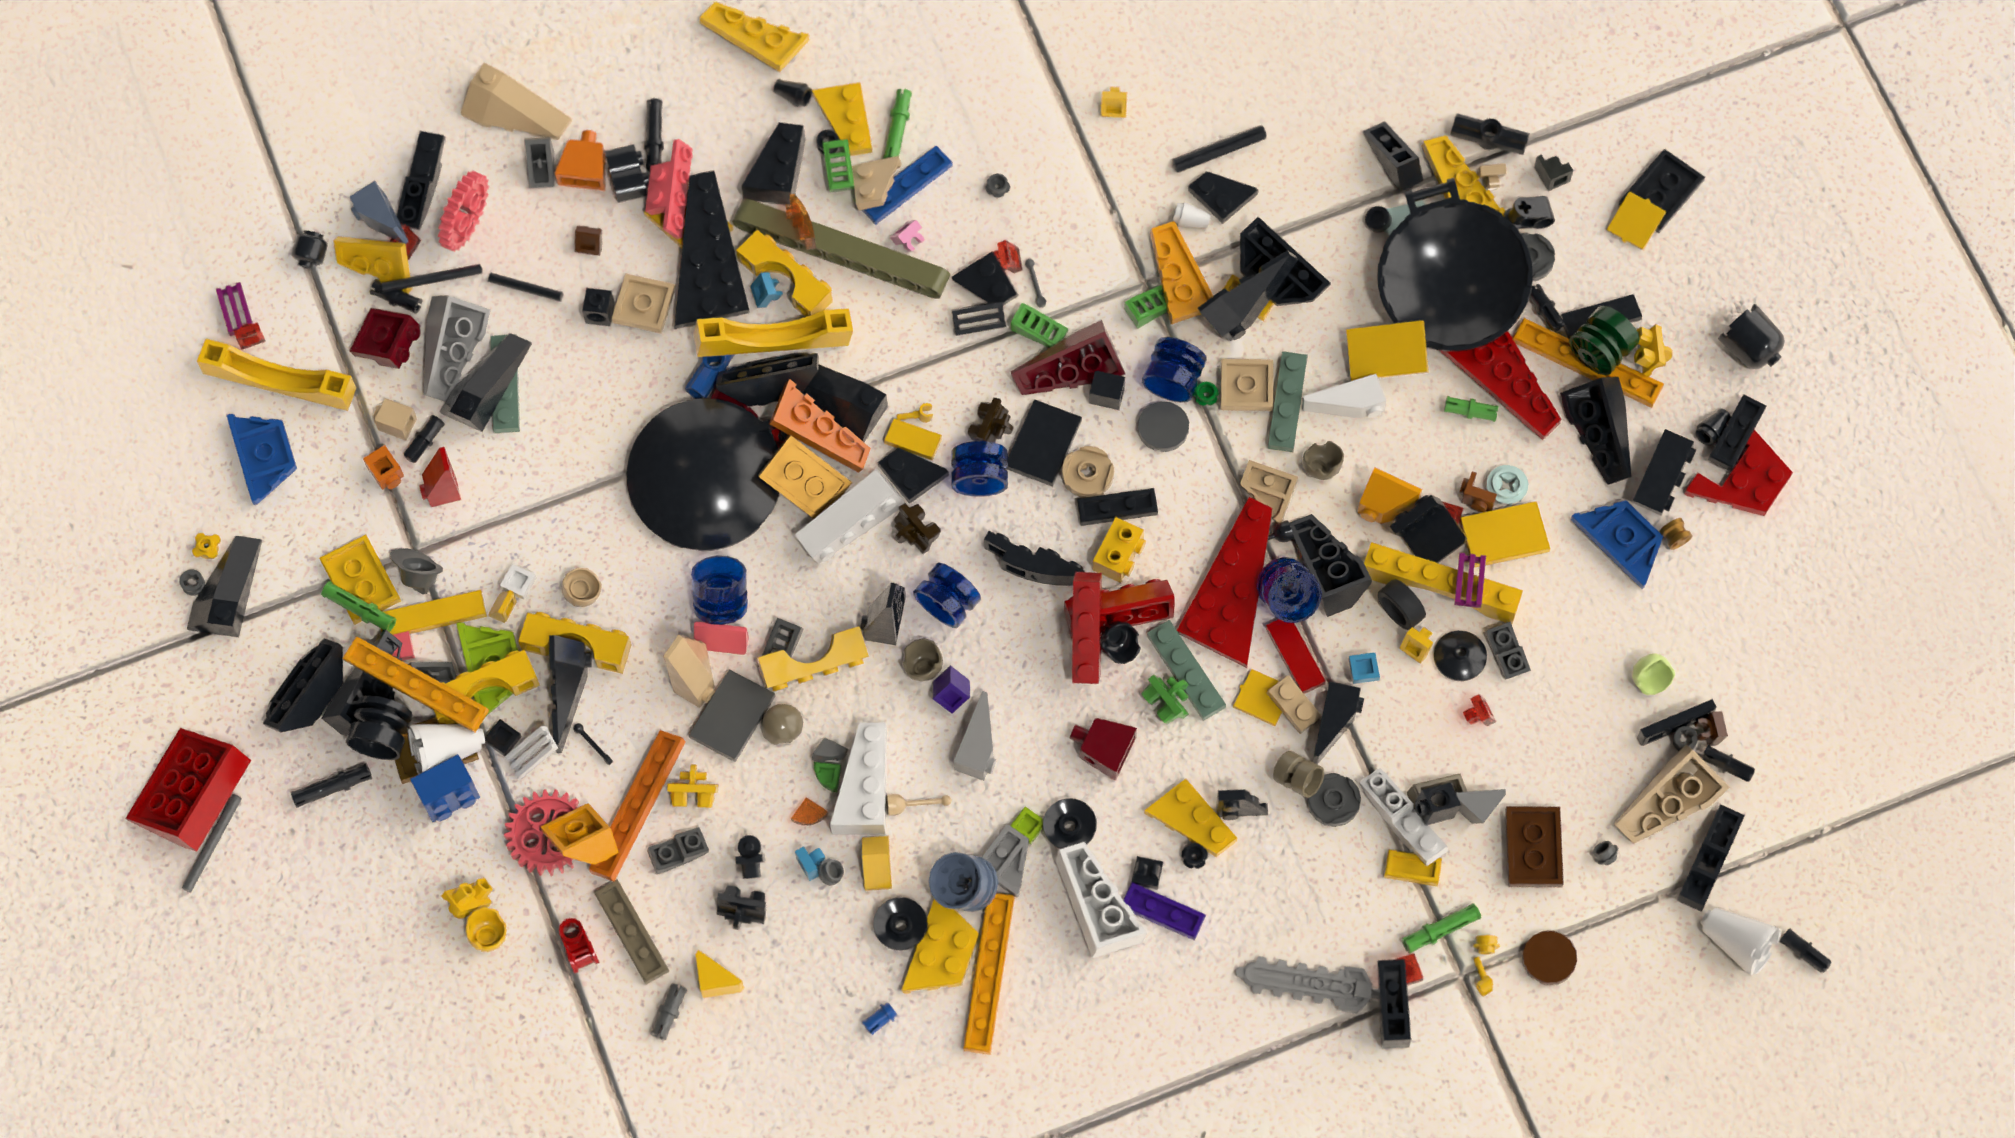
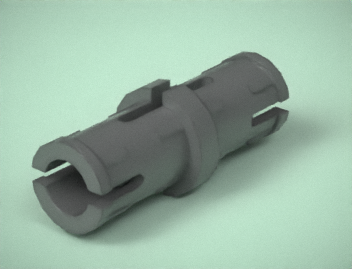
[650,983,688,1041]

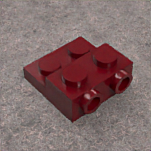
[350,308,421,369]

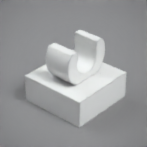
[500,564,537,600]

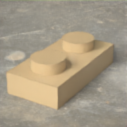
[1267,675,1322,734]

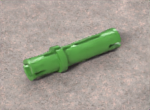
[883,89,912,159]
[321,581,396,632]
[1402,903,1482,954]

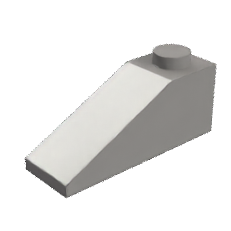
[954,691,997,781]

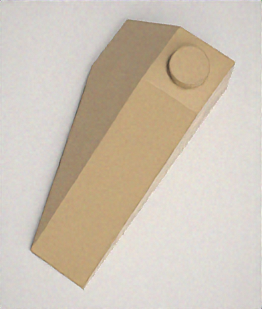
[461,62,572,140]
[663,635,715,708]
[1614,745,1730,844]

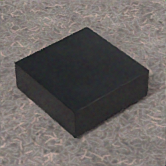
[485,719,522,757]

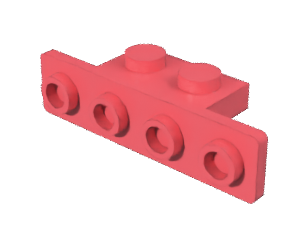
[645,139,692,239]

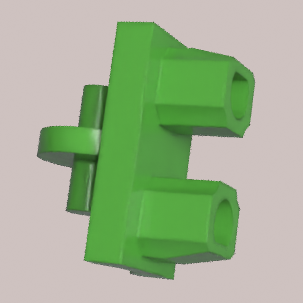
[1141,675,1189,724]

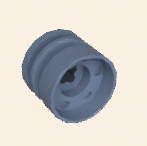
[929,852,998,912]

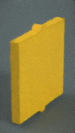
[1606,191,1666,250]
[1233,669,1282,726]

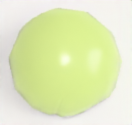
[1632,653,1675,695]

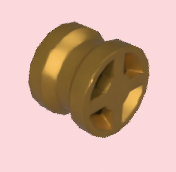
[1659,518,1693,550]

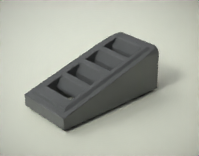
[758,618,804,667]

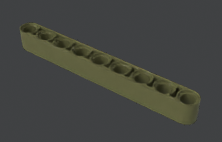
[732,199,950,299]

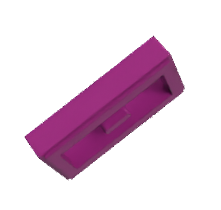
[216,282,255,337]
[1454,553,1486,608]

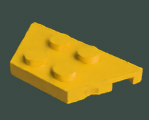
[902,899,979,994]

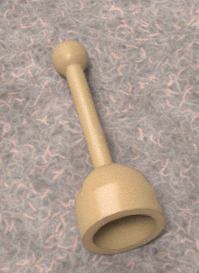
[886,794,951,816]

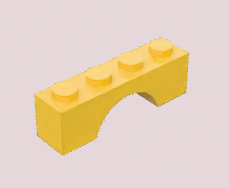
[736,230,833,317]
[518,612,632,674]
[756,626,869,692]
[434,649,540,724]

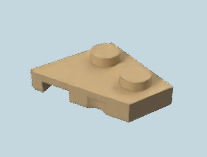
[1240,460,1298,524]

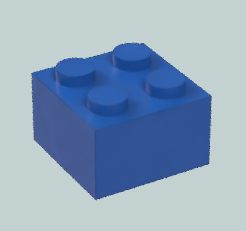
[410,754,480,823]

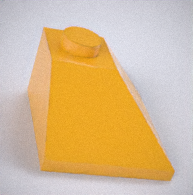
[1358,467,1422,524]
[541,803,619,865]

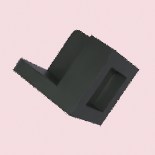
[1534,154,1573,191]

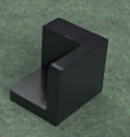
[1089,371,1126,410]

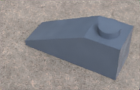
[349,181,409,244]

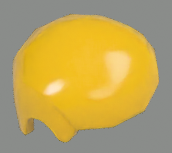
[465,907,507,952]

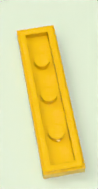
[381,590,487,635]

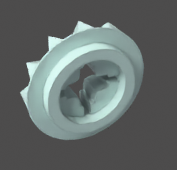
[1486,465,1529,506]

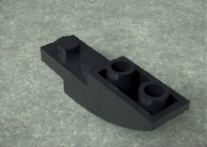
[396,131,446,230]
[984,531,1085,586]

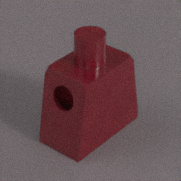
[1070,718,1137,781]

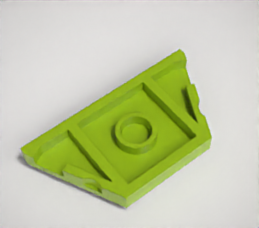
[456,622,518,716]

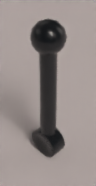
[573,723,613,765]

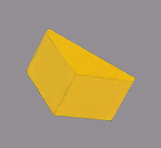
[862,836,892,891]
[695,950,744,998]

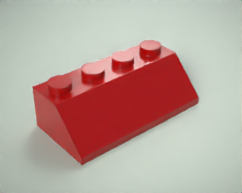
[1064,579,1175,639]

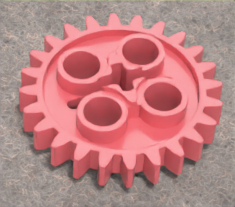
[438,170,489,252]
[504,789,581,876]

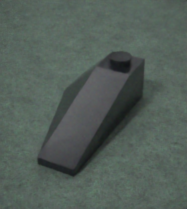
[549,635,592,753]

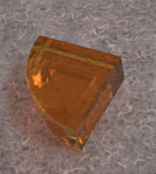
[791,797,829,826]

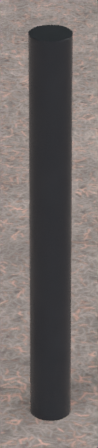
[380,264,482,293]

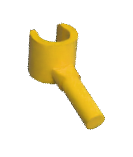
[897,403,933,423]
[1473,957,1493,996]

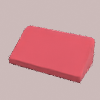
[694,621,749,655]

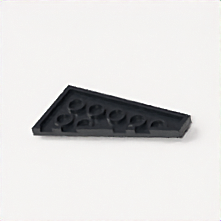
[674,170,749,329]

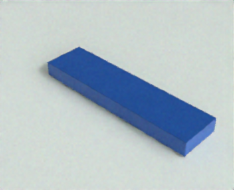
[862,145,953,225]

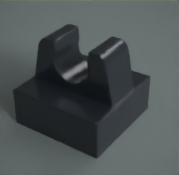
[1131,856,1163,890]

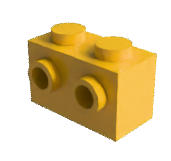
[1093,517,1146,583]

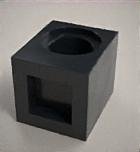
[582,288,615,327]
[1415,782,1462,826]

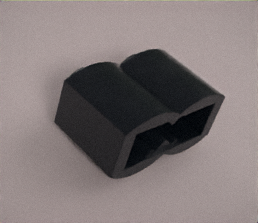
[605,144,649,203]

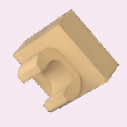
[1477,163,1507,190]

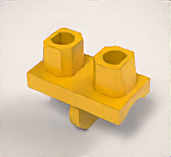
[1634,324,1673,377]
[667,764,719,808]
[441,878,493,919]

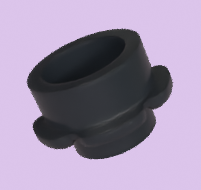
[1181,843,1208,869]

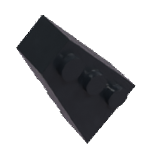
[741,122,806,206]
[1633,429,1696,516]

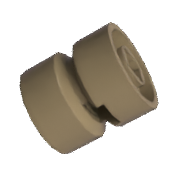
[1273,751,1324,798]

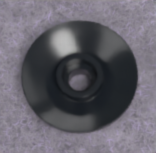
[1434,631,1487,681]
[1043,798,1097,849]
[873,897,928,951]

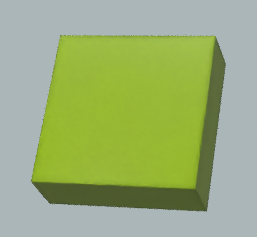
[1010,806,1043,845]

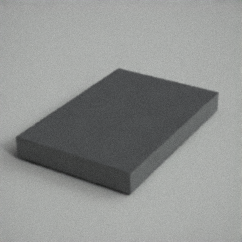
[689,669,776,762]

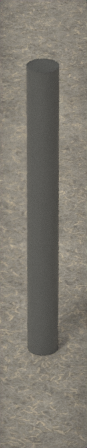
[182,794,242,893]

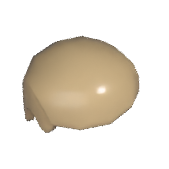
[562,568,602,607]

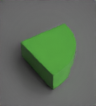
[814,762,841,793]

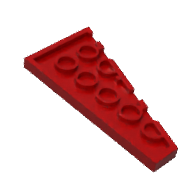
[1439,331,1562,440]
[1177,497,1273,668]

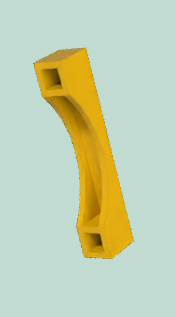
[693,308,853,357]
[197,339,356,411]
[1364,542,1523,624]

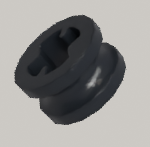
[816,130,839,155]

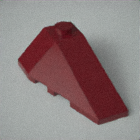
[1011,320,1126,395]

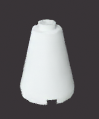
[408,724,485,775]
[1701,908,1781,976]

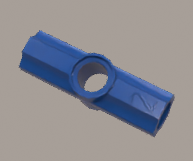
[685,354,735,399]

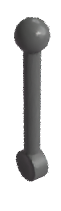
[1025,259,1046,308]

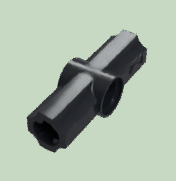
[1450,113,1530,155]

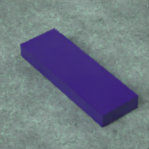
[1123,882,1206,941]

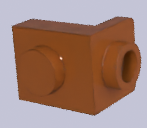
[1459,471,1497,512]

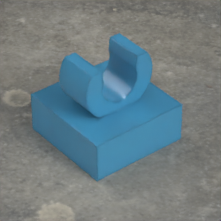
[750,272,783,308]
[1348,652,1380,684]
[795,846,825,881]

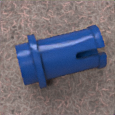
[861,1002,897,1036]

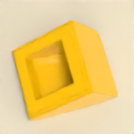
[488,590,517,623]

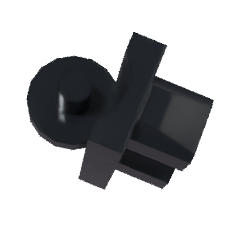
[735,835,766,879]
[717,885,766,930]

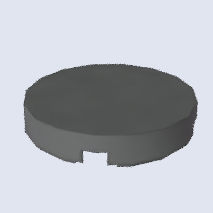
[1521,232,1555,281]
[1138,401,1189,452]
[1307,773,1361,827]

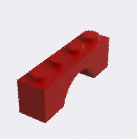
[1072,572,1102,684]

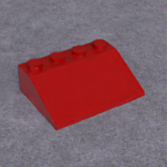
[125,728,251,852]

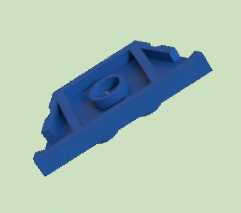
[226,414,297,505]
[1571,500,1664,589]

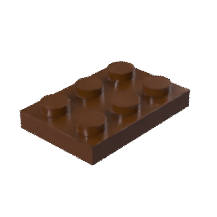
[1505,806,1564,887]

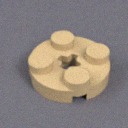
[1062,446,1114,498]

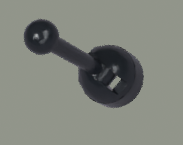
[1268,520,1294,543]

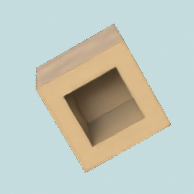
[374,398,417,440]

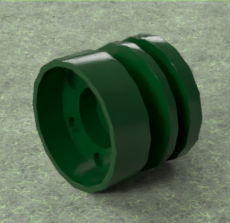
[1569,306,1640,376]

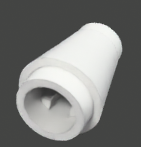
[1172,202,1211,229]

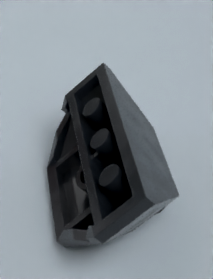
[1240,217,1331,306]
[716,353,819,407]
[263,638,343,733]

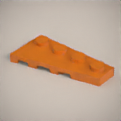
[769,379,871,473]

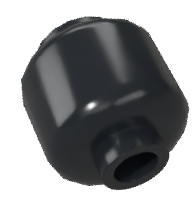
[291,230,328,269]

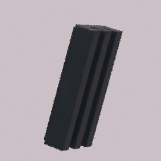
[951,301,1006,336]

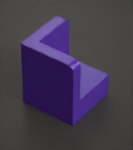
[933,665,970,714]

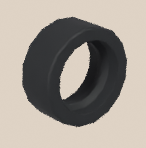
[1377,579,1426,630]

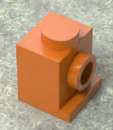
[363,445,404,490]

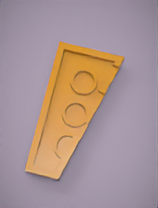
[1150,221,1213,325]

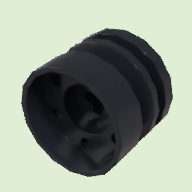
[346,696,413,760]

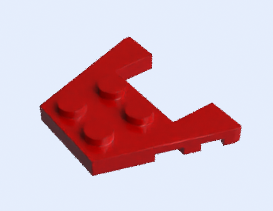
[1685,430,1793,516]

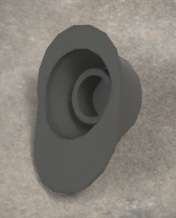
[390,548,443,595]

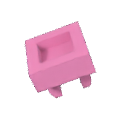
[890,220,924,252]

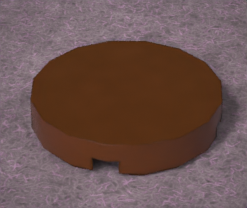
[1522,931,1577,985]

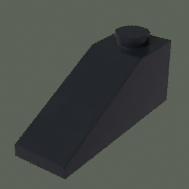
[1363,121,1424,191]
[1313,681,1364,764]
[1377,959,1411,1049]

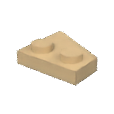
[852,156,901,210]

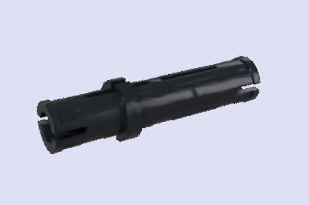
[644,98,664,171]
[291,763,373,808]

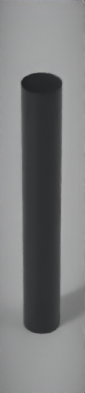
[488,272,563,302]

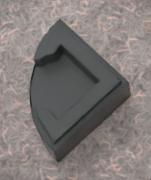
[811,738,848,763]

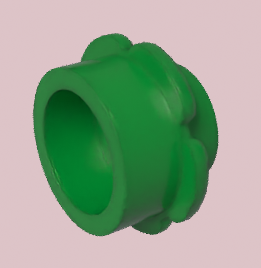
[1193,381,1219,406]

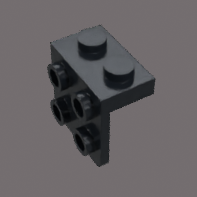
[1390,495,1467,563]

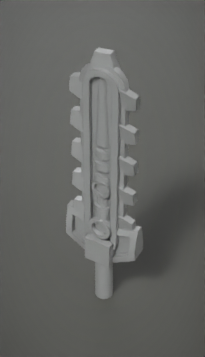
[1236,956,1379,1014]

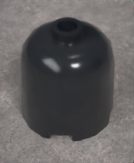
[1718,304,1785,369]

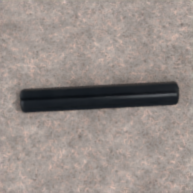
[1172,125,1267,173]

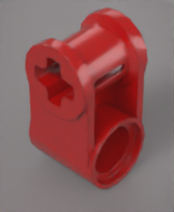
[559,918,600,974]

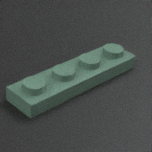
[491,334,520,434]
[1268,351,1308,452]
[1147,620,1226,721]

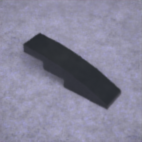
[1677,804,1745,912]

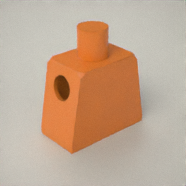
[555,130,606,191]

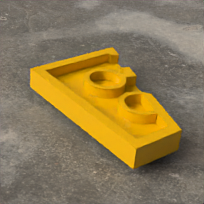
[812,82,873,156]
[333,236,412,293]
[1144,778,1237,857]

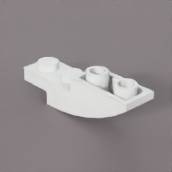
[1359,767,1448,866]

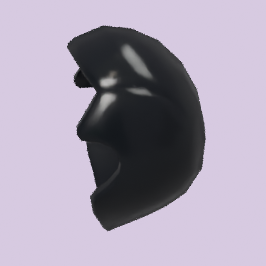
[1100,621,1141,664]

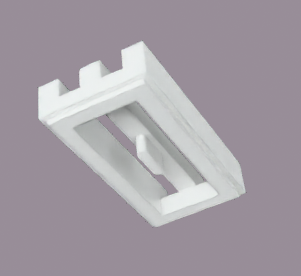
[505,726,558,779]

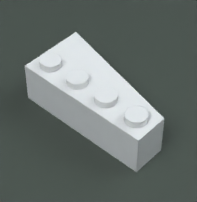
[795,469,905,564]
[830,722,887,835]
[1055,842,1147,959]

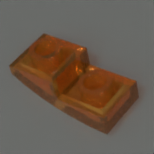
[786,194,816,250]

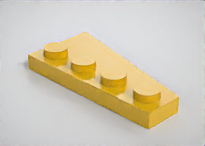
[700,1,810,72]
[1421,135,1506,215]

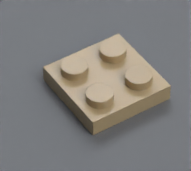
[612,274,676,334]
[1221,359,1273,411]

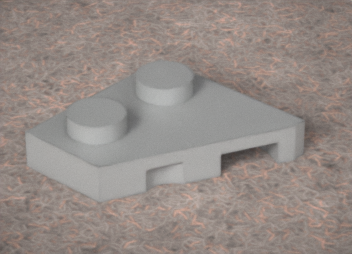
[982,824,1029,898]

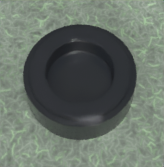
[1365,206,1392,233]

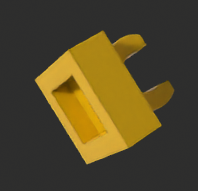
[1101,87,1127,118]
[1399,627,1434,664]

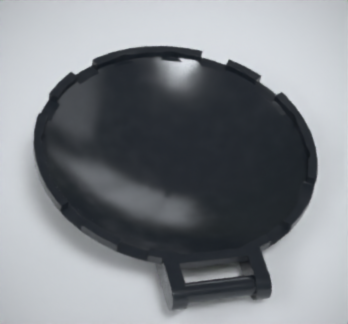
[1377,178,1533,352]
[626,398,789,551]

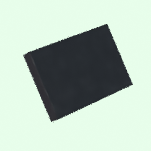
[1618,148,1705,234]
[1005,399,1082,487]

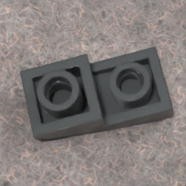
[1484,622,1531,680]
[647,827,709,875]

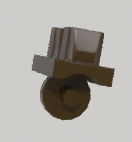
[967,397,1014,451]
[894,503,941,554]

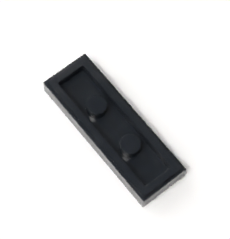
[1561,294,1642,339]
[1708,394,1767,472]
[1077,488,1158,526]
[1637,699,1717,746]

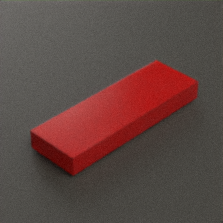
[1266,614,1326,694]

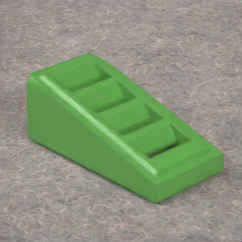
[823,139,854,193]
[1124,285,1168,329]
[1011,303,1068,348]

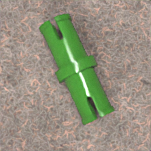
[1444,396,1498,422]

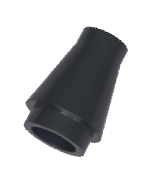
[773,79,812,107]
[1695,408,1731,445]

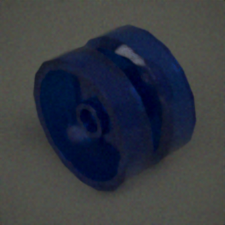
[951,441,1008,497]
[913,562,981,629]

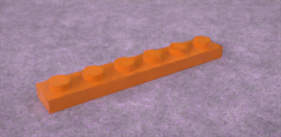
[588,730,686,882]

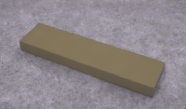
[594,879,670,985]

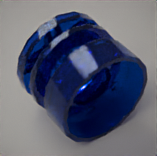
[1142,337,1207,403]
[691,555,748,625]
[1256,557,1322,623]

